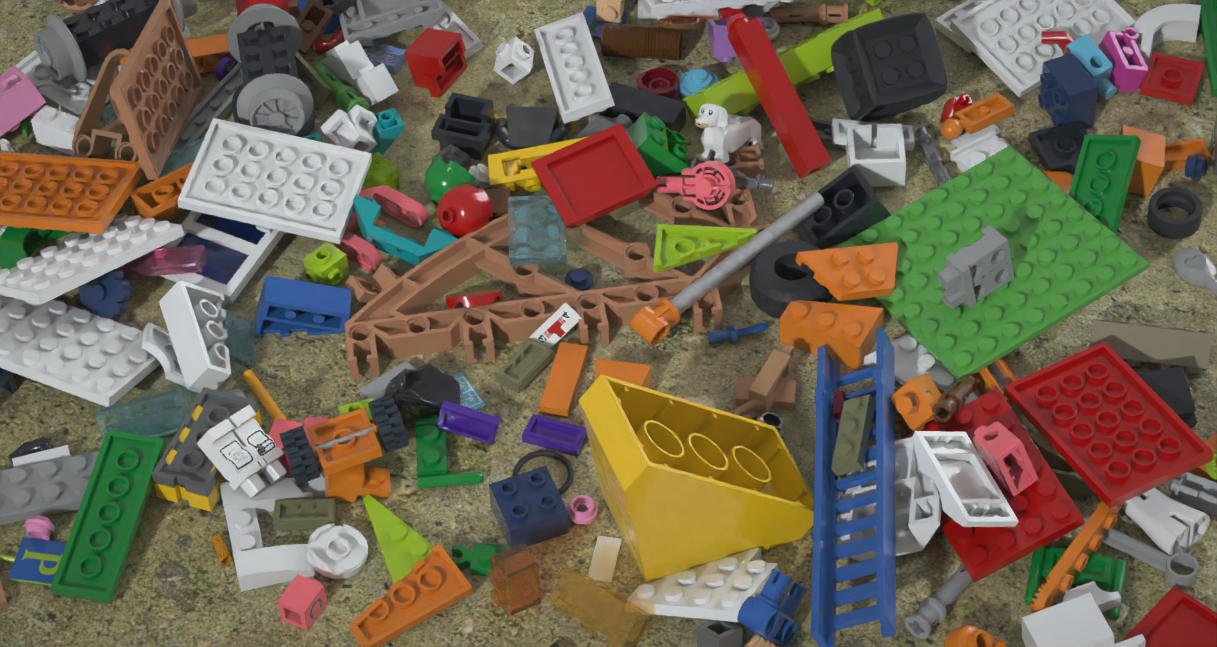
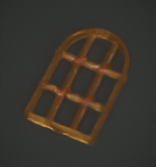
[656,16,700,29]

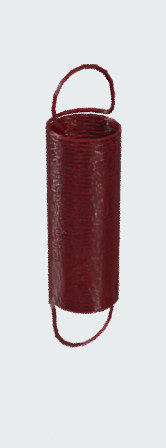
[833,388,846,422]

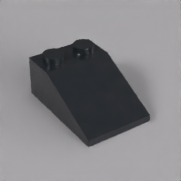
[796,165,892,250]

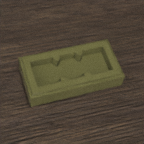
[495,338,554,393]
[273,498,337,531]

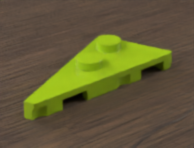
[653,224,757,273]
[363,494,434,584]

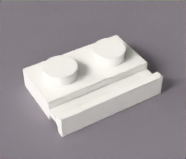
[950,131,1013,172]

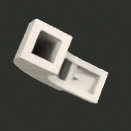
[1133,4,1201,66]

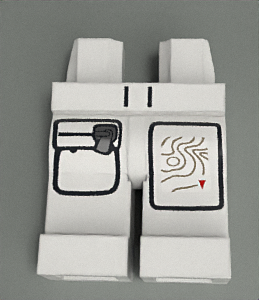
[197,404,287,499]

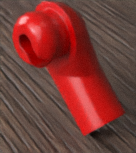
[315,30,345,53]
[1041,31,1075,54]
[940,94,972,124]

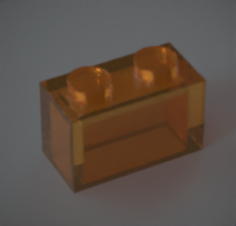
[488,543,541,617]

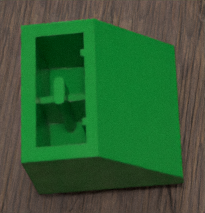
[626,112,690,175]

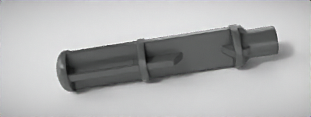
[916,127,951,187]
[690,157,775,191]

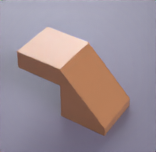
[345,263,405,303]

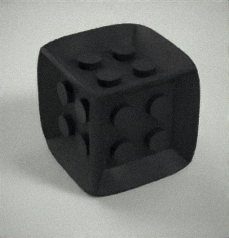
[831,13,947,121]

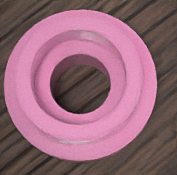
[567,495,598,524]
[24,515,55,540]

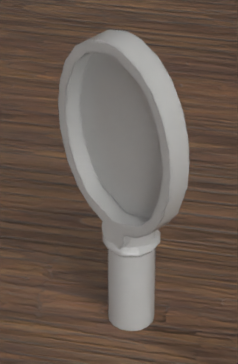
[1173,248,1217,297]

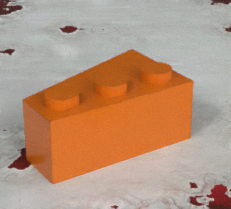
[779,300,884,370]

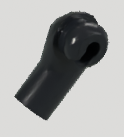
[8,437,54,464]

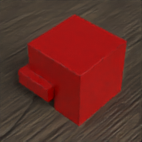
[404,28,468,98]

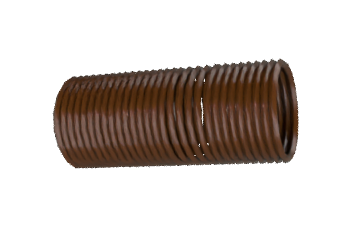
[601,23,683,61]

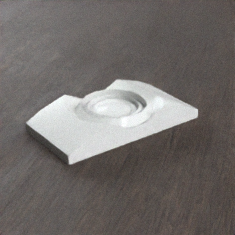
[912,431,1019,527]

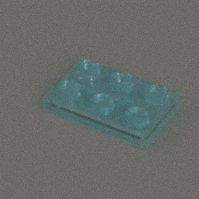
[508,195,567,266]

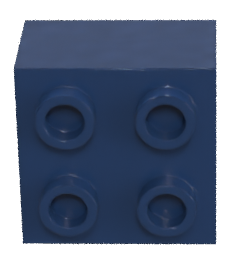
[1038,53,1098,129]
[489,466,569,552]

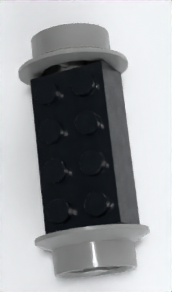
[33,0,197,82]
[227,4,313,136]

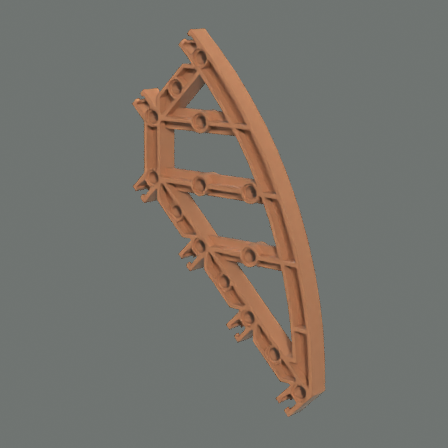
[344,145,785,380]

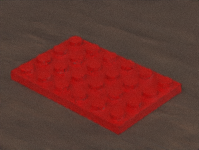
[1004,341,1214,508]
[900,387,1085,583]

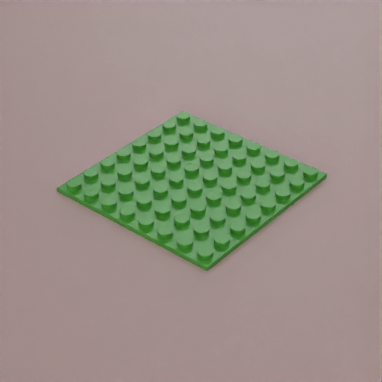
[835,145,1150,380]

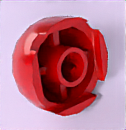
[437,183,493,239]

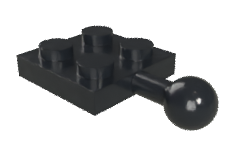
[1028,121,1088,175]

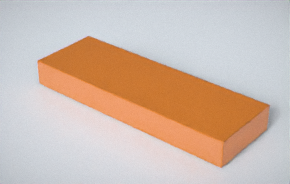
[539,342,589,417]

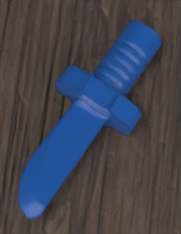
[707,323,769,344]

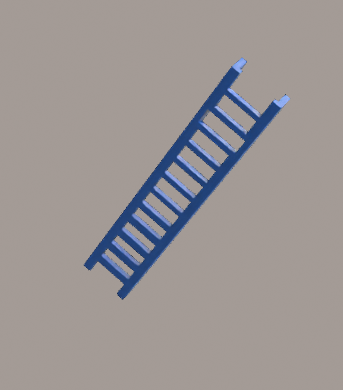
[811,328,896,647]

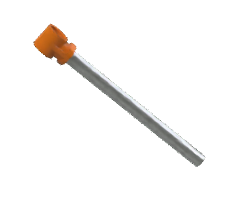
[630,192,824,346]

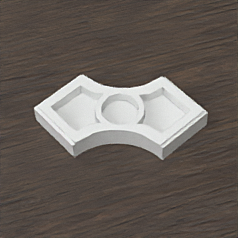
[141,322,186,387]

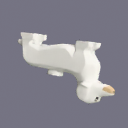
[695,103,763,164]

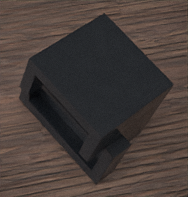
[431,92,495,160]
[1138,366,1197,428]

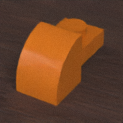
[325,463,391,503]

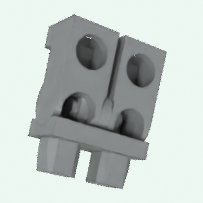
[937,225,1015,309]

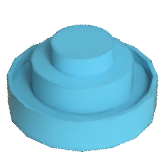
[679,69,718,98]

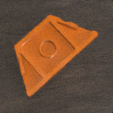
[795,242,898,301]

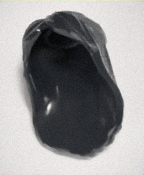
[384,365,462,422]

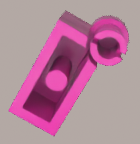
[1098,27,1149,93]

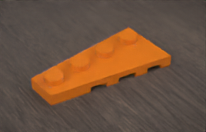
[349,543,473,647]

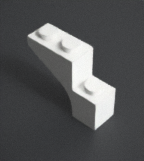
[321,40,399,107]

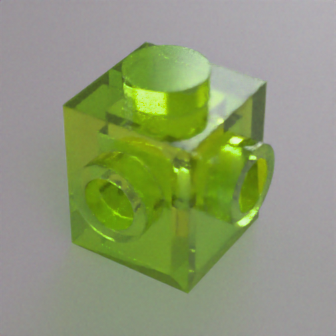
[361,152,400,191]

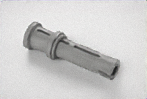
[905,564,973,639]

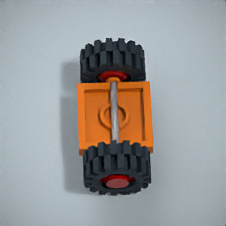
[279,394,409,485]

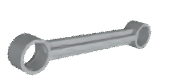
[1077,511,1199,589]

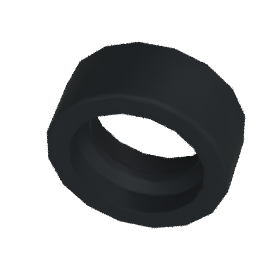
[1147,187,1203,239]

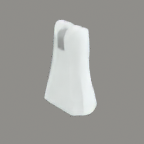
[1121,488,1211,556]

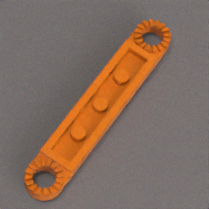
[1030,501,1124,613]

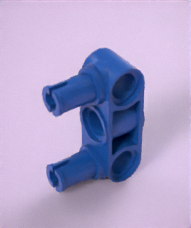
[737,569,808,647]

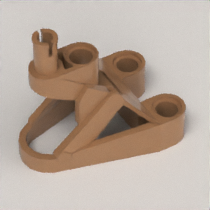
[72,49,139,161]

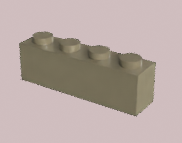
[1089,319,1213,374]

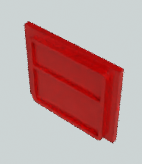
[530,123,658,228]
[1121,586,1217,647]

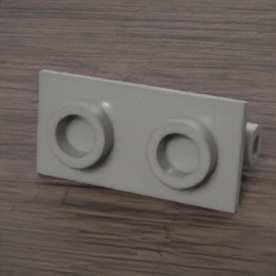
[1170,472,1217,515]

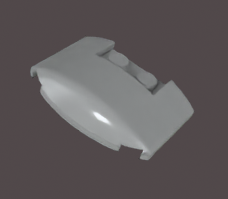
[339,0,446,46]

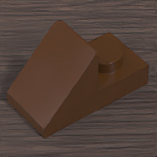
[296,0,333,56]

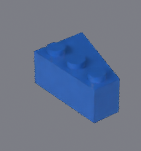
[254,276,351,339]

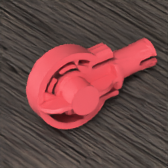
[656,161,736,210]

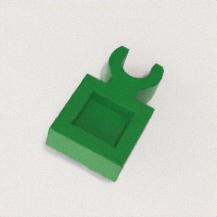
[452,543,506,577]

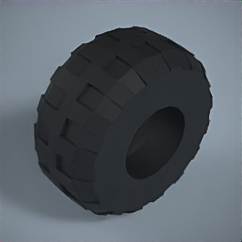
[749,240,833,319]

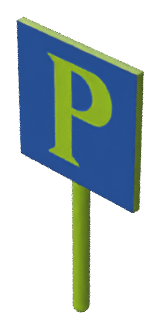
[0,537,66,586]

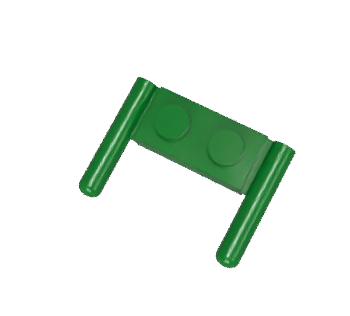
[415,416,484,489]
[1024,546,1128,621]

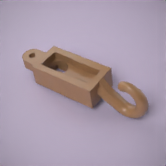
[732,343,796,423]

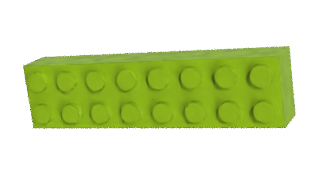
[683,8,884,128]

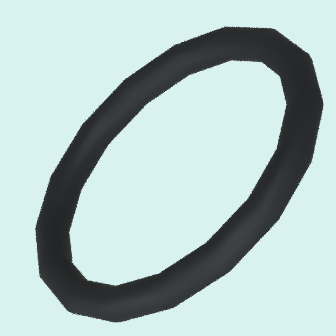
[512,450,574,495]

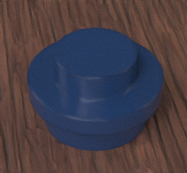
[1185,153,1208,181]
[565,269,593,291]

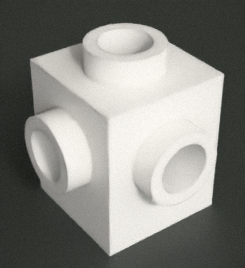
[494,36,535,85]

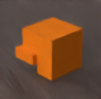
[1118,125,1166,197]

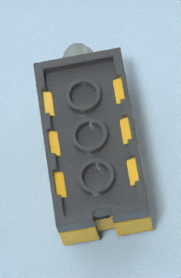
[151,387,262,512]

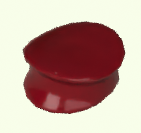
[636,68,681,99]

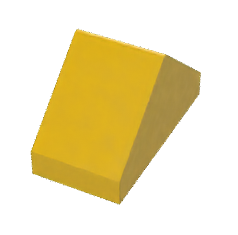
[579,374,814,583]

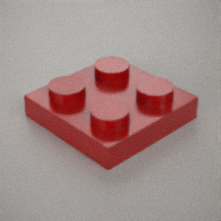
[1139,52,1205,106]

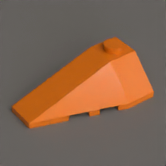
[129,161,194,221]

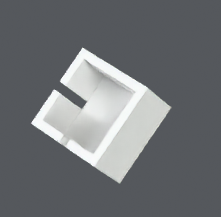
[846,124,906,187]

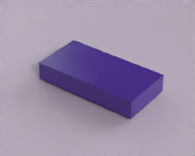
[436,400,501,445]
[522,414,588,457]

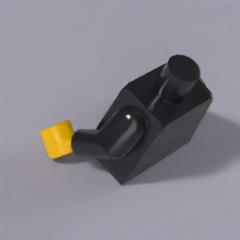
[494,106,576,170]

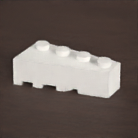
[159,280,231,393]

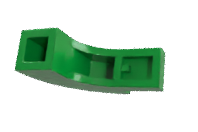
[0,226,72,269]

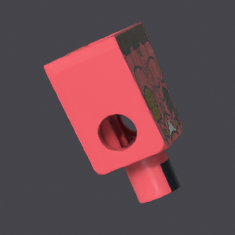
[973,422,1038,497]

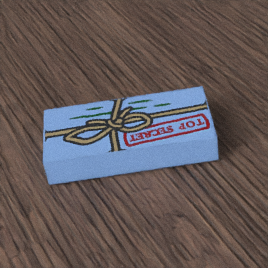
[362,41,406,74]

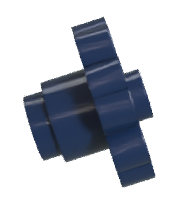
[79,267,132,319]

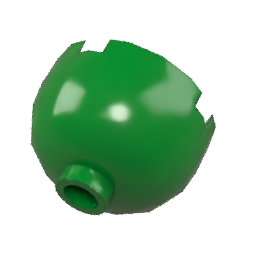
[424,156,480,206]

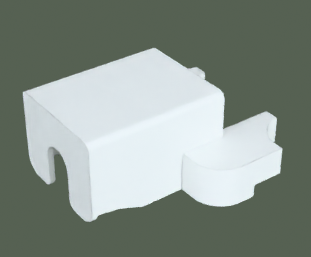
[1021,581,1146,647]

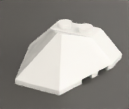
[837,437,942,561]

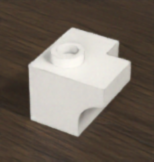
[320,104,378,153]

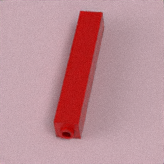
[727,17,831,179]

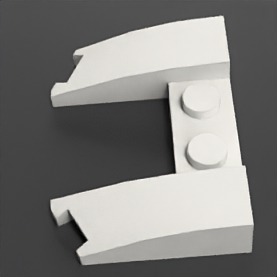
[219,477,318,592]

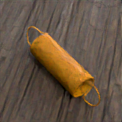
[210,530,234,569]

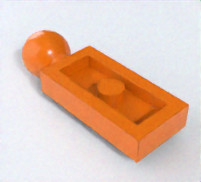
[941,93,1015,140]

